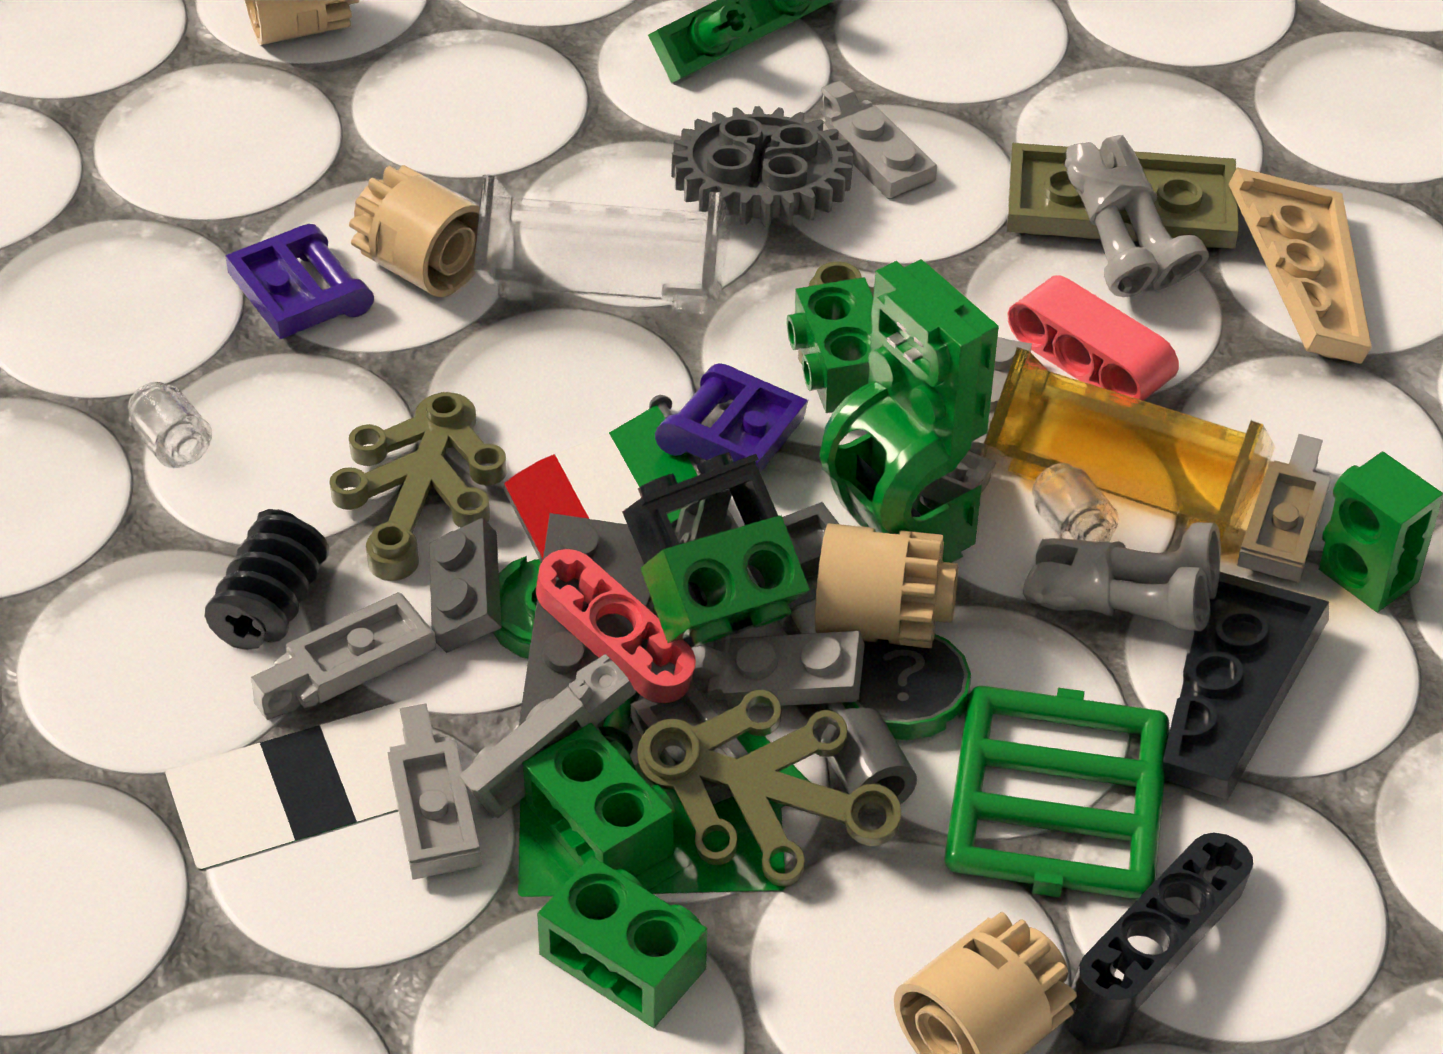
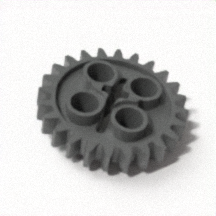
[671,106,853,227]

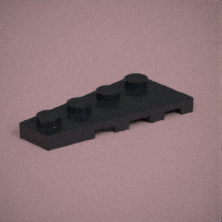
[1163,572,1329,800]

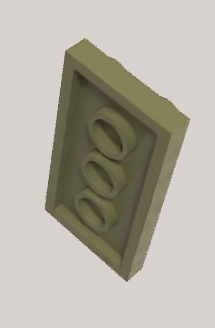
[1007,143,1239,249]

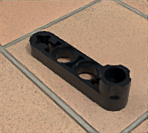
[1068,833,1253,1046]

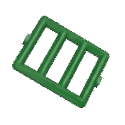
[944,685,1170,899]

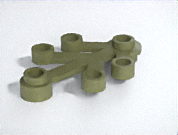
[329,392,507,581]
[637,690,901,887]

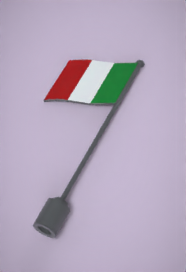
[504,395,917,815]

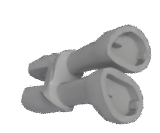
[1064,135,1209,297]
[1023,522,1221,631]

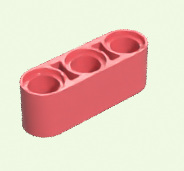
[1007,275,1179,408]

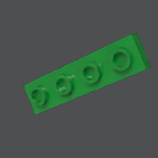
[648,0,834,83]

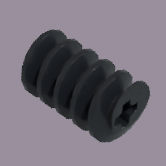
[204,509,329,650]

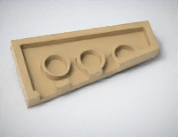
[1228,167,1372,364]

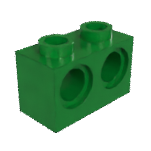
[786,277,874,413]
[1318,451,1443,613]
[640,515,810,646]
[522,723,677,877]
[537,856,708,1028]

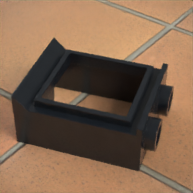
[622,452,816,648]

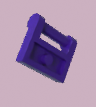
[225,224,374,339]
[655,363,808,473]

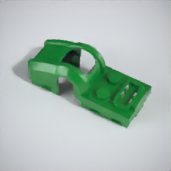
[819,259,999,563]

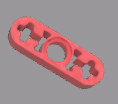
[536,549,695,703]

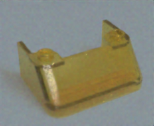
[984,347,1275,541]

